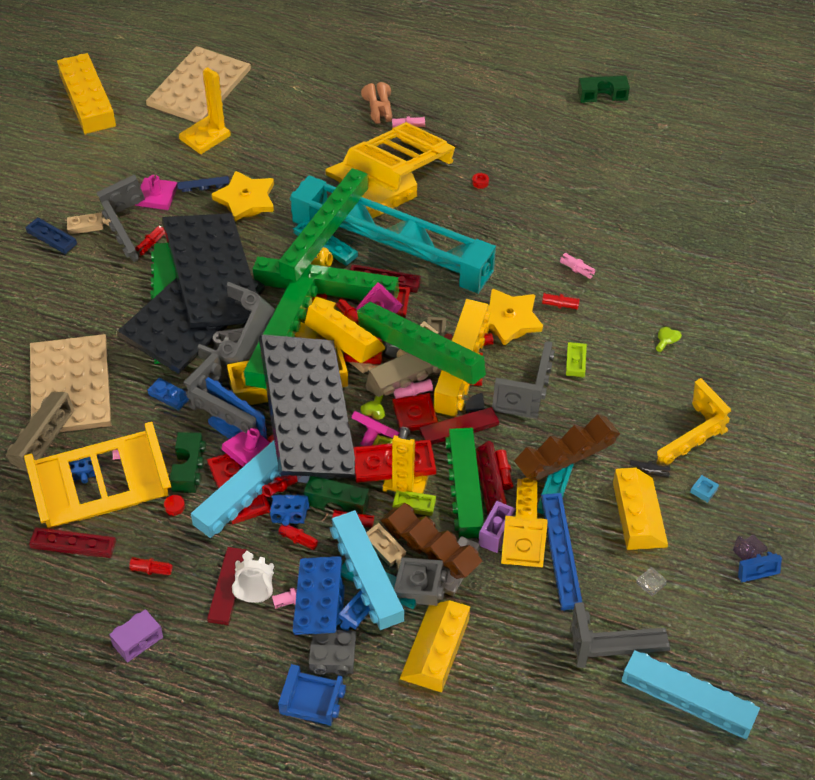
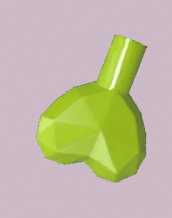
[655,327,682,352]
[360,395,385,420]

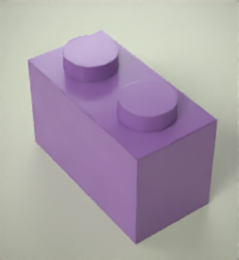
[479,501,516,553]
[109,609,163,663]

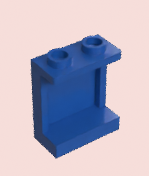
[278,664,346,726]

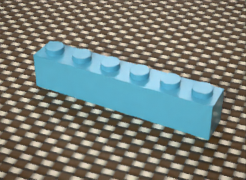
[191,440,281,538]
[330,511,404,630]
[621,650,760,740]

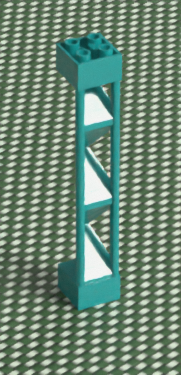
[290,175,496,294]

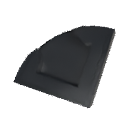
[465,393,485,413]

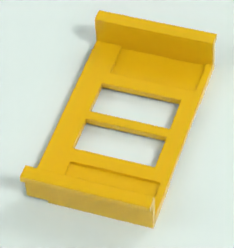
[344,122,455,193]
[24,422,171,529]

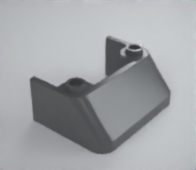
[197,282,275,368]

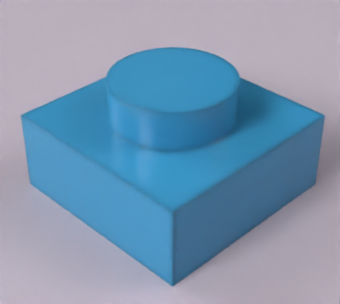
[690,475,719,502]

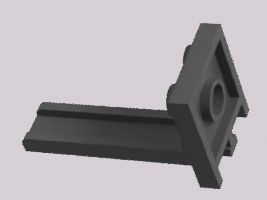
[96,174,145,263]
[492,341,555,419]
[183,353,258,433]
[570,602,670,668]

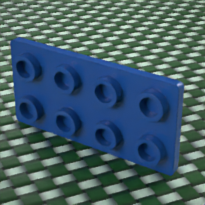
[205,377,267,440]
[293,556,345,635]

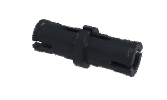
[629,459,670,478]

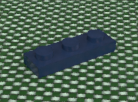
[177,176,229,192]
[25,217,77,254]

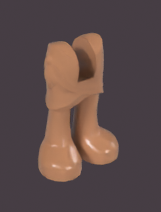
[361,82,392,124]

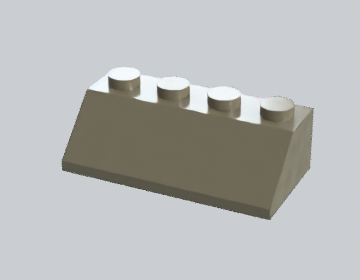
[365,353,442,397]
[6,392,75,472]

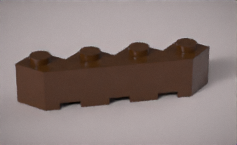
[514,414,620,481]
[380,502,482,579]

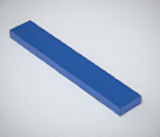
[541,493,582,610]

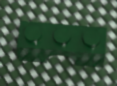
[578,75,630,103]
[170,432,206,493]
[304,476,369,515]

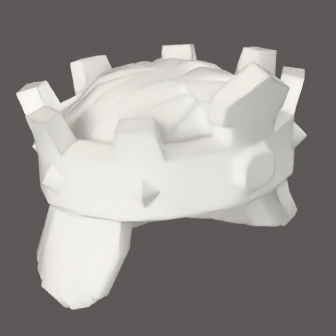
[232,551,274,603]

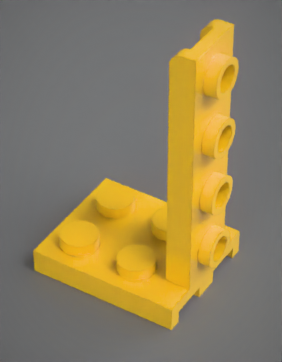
[179,67,231,154]
[656,378,731,465]
[383,435,429,494]
[501,478,547,567]

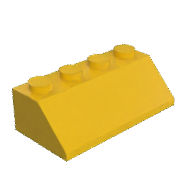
[362,160,417,219]
[304,300,385,363]
[613,468,668,550]
[400,600,470,693]

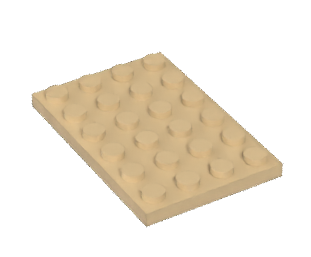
[146,46,251,123]
[30,334,112,433]

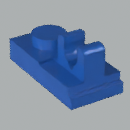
[147,378,189,410]
[738,552,782,582]
[338,590,371,631]

